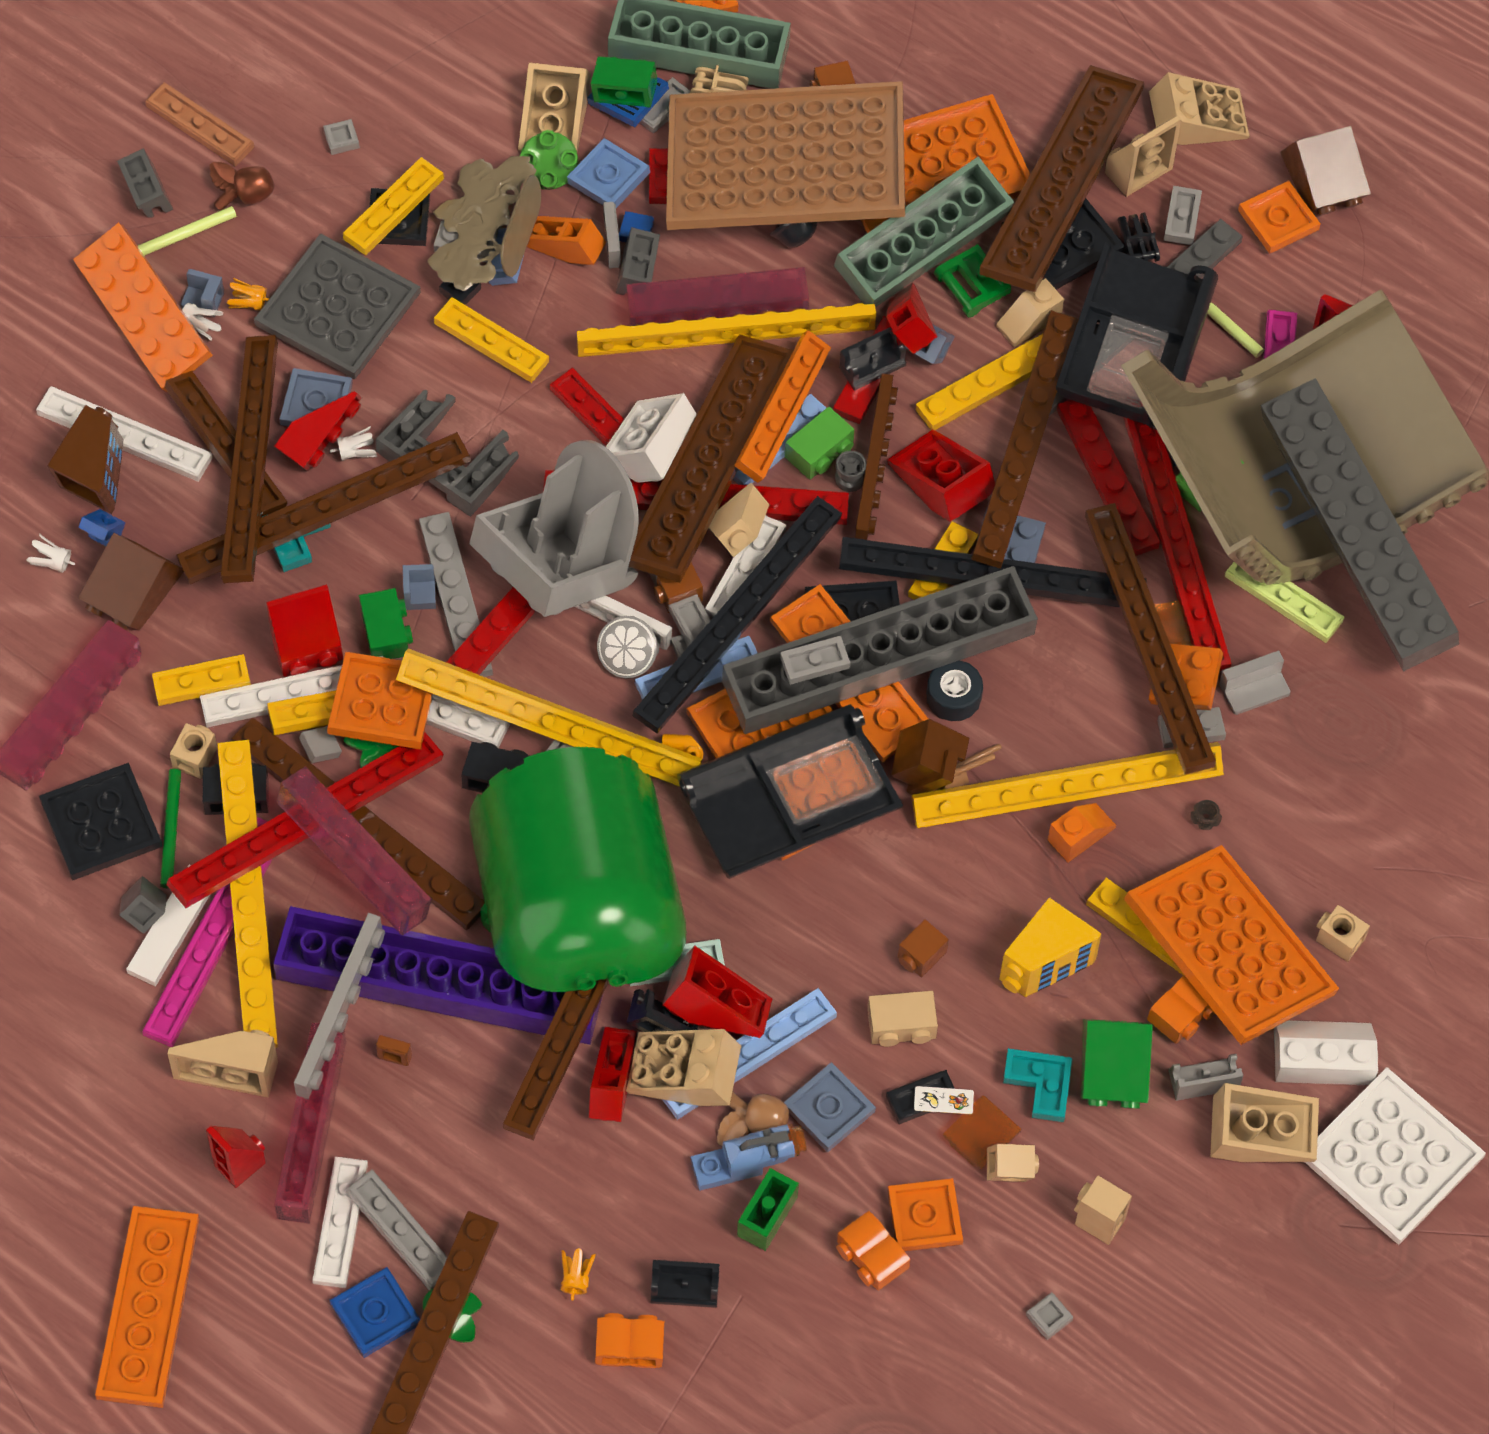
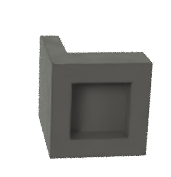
[119,876,167,934]

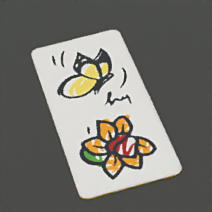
[914,1086,974,1114]

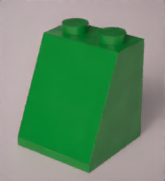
[1081,1019,1153,1109]

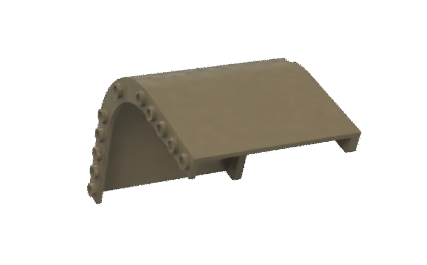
[1121,290,1489,585]

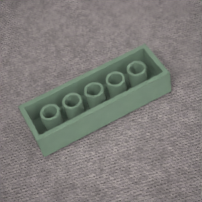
[608,0,791,89]
[834,156,1014,308]

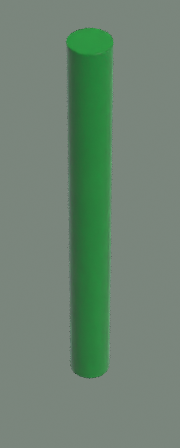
[160,768,181,889]

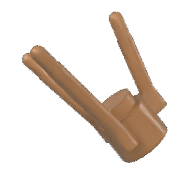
[942,744,1002,789]

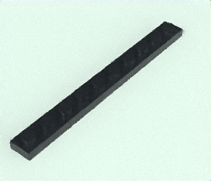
[632,496,842,734]
[839,537,1147,607]

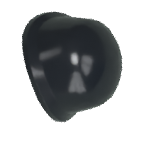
[770,222,817,248]

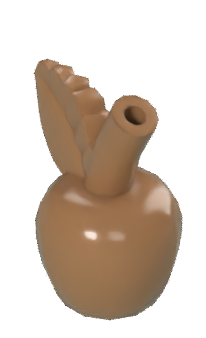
[717,1091,789,1146]

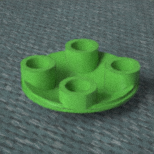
[520,130,578,190]

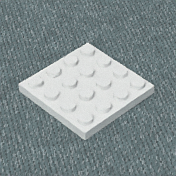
[1305,1067,1486,1245]

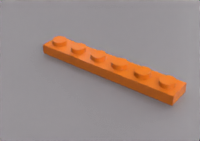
[734,330,831,483]

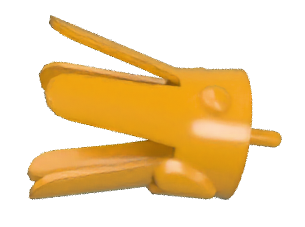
[227,278,269,310]
[561,1248,596,1301]

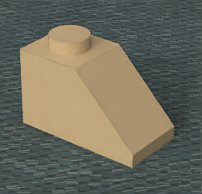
[996,278,1064,348]
[709,483,769,557]

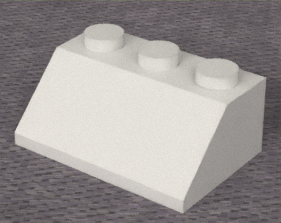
[606,393,697,483]
[1274,1020,1378,1085]

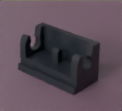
[839,327,907,391]
[627,989,698,1032]
[651,1260,720,1308]

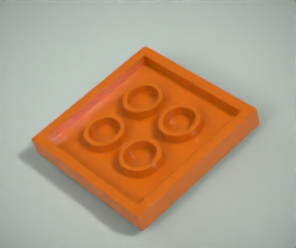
[327,652,433,749]

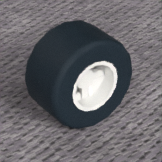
[926,660,983,721]

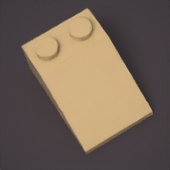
[518,63,591,152]
[1105,115,1182,197]
[167,1030,278,1098]
[1210,1083,1319,1162]

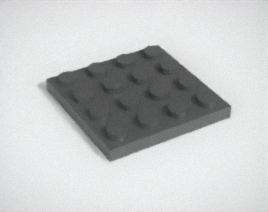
[254,233,421,379]

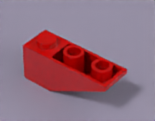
[886,283,938,354]
[274,391,361,471]

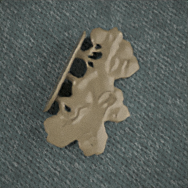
[427,156,541,291]

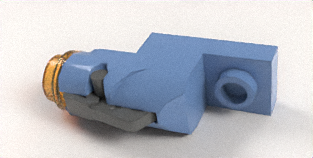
[691,1124,807,1191]

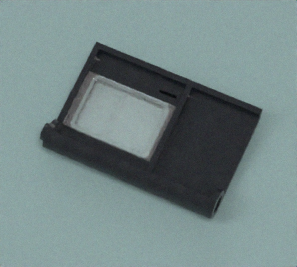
[1056,242,1218,430]
[677,704,903,879]

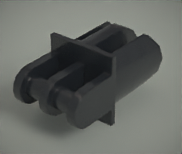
[1117,212,1160,262]

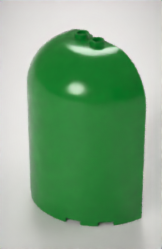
[469,747,687,992]

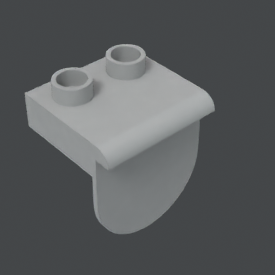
[470,440,639,617]

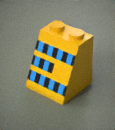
[999,898,1102,997]

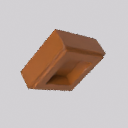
[376,1035,412,1066]

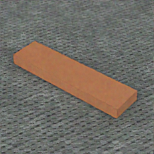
[145,82,254,167]

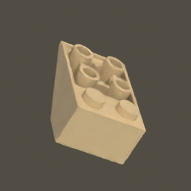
[1149,72,1250,145]
[626,1029,741,1106]

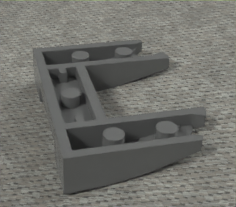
[376,390,519,517]

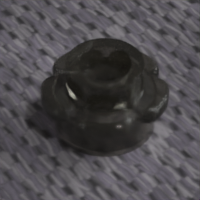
[1191,800,1222,830]

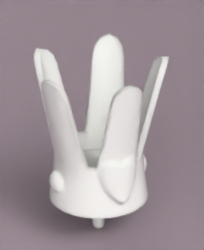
[182,303,224,341]
[330,426,377,461]
[27,534,75,573]

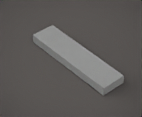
[346,1169,447,1291]

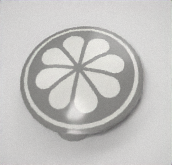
[597,616,659,678]

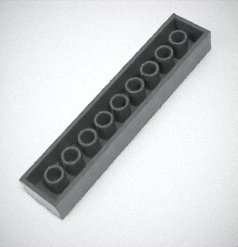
[1261,378,1459,672]
[722,566,1038,734]

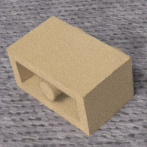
[867,991,938,1047]
[1074,1176,1132,1245]

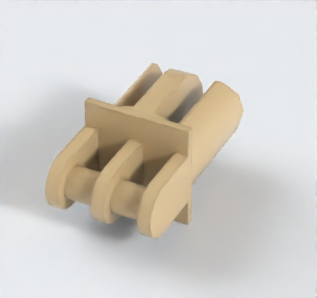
[690,65,749,93]

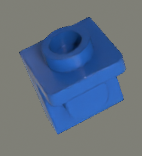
[78,509,126,546]

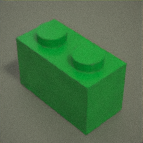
[591,56,658,108]
[359,588,413,659]
[737,1168,799,1251]

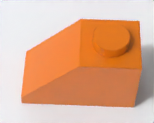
[1048,803,1116,863]

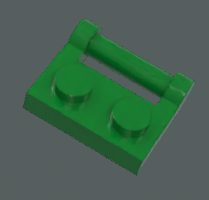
[934,244,1012,318]

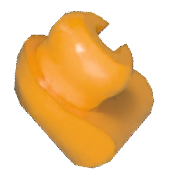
[662,734,704,758]

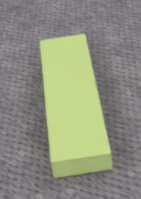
[1225,562,1344,643]

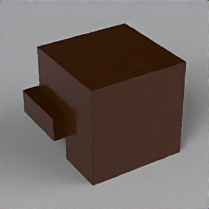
[891,719,970,795]

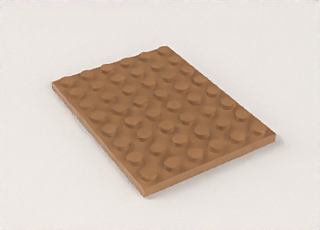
[666,81,905,230]

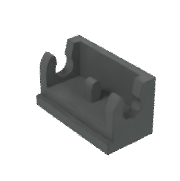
[117,148,173,218]
[616,227,660,297]

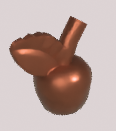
[209,162,274,211]

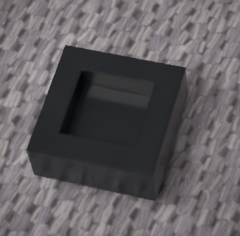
[439,282,481,305]

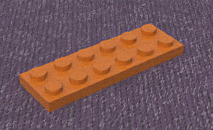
[73,222,213,393]
[770,584,928,763]
[95,1206,200,1408]

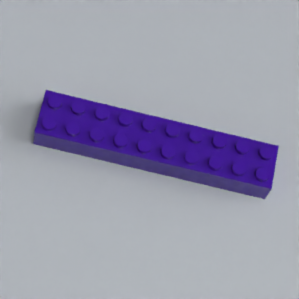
[274,906,603,1045]

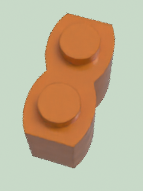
[1147,975,1215,1044]
[836,1211,910,1291]
[595,1313,664,1368]

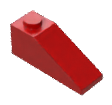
[589,1027,637,1122]
[206,1126,266,1188]

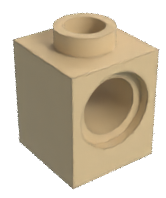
[170,723,217,779]
[1316,905,1370,962]
[987,1144,1039,1182]

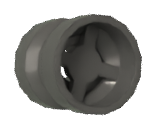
[835,451,866,492]

